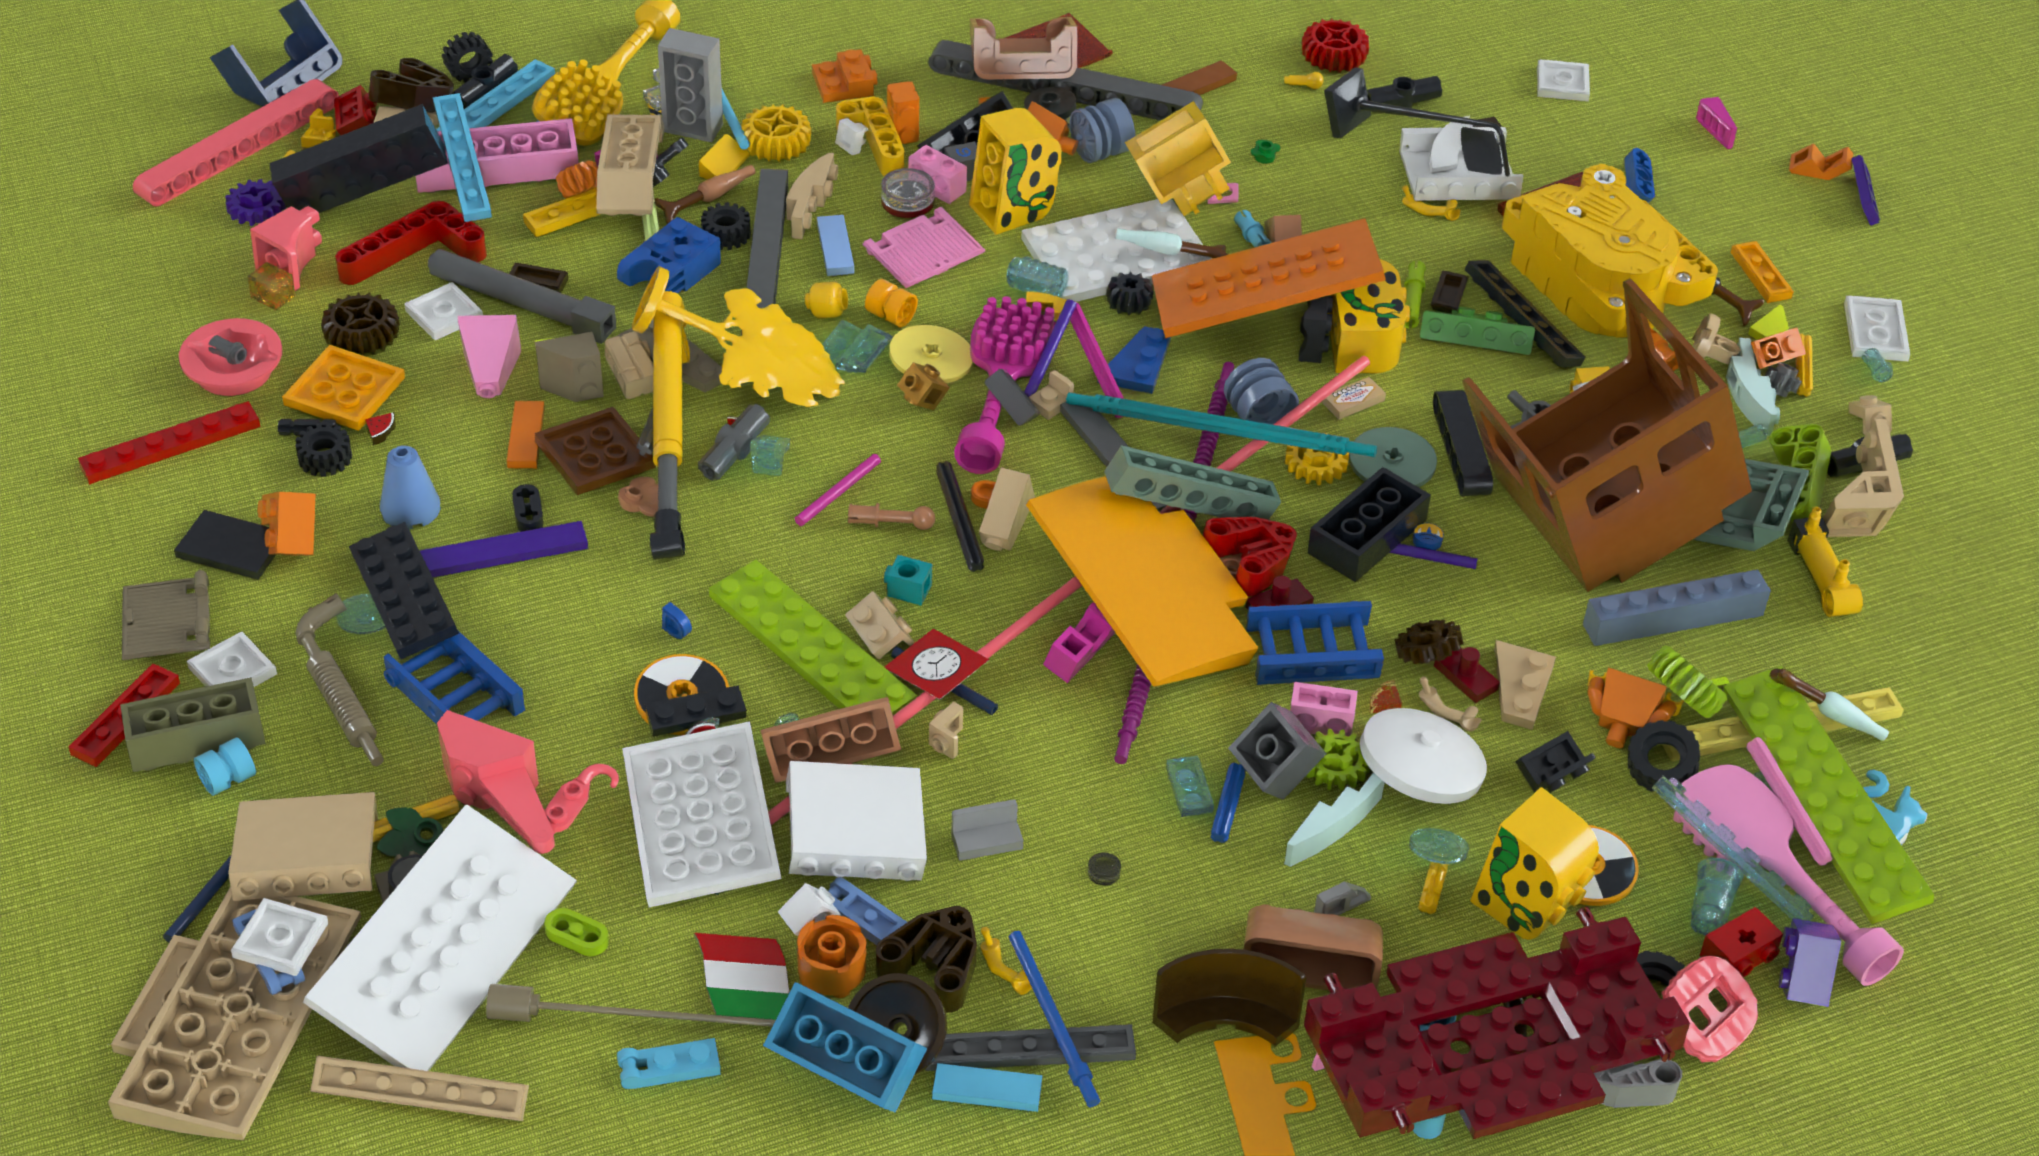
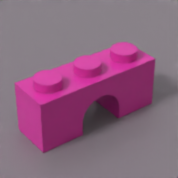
[1043,601,1115,683]

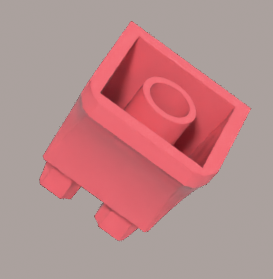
[250,206,322,293]

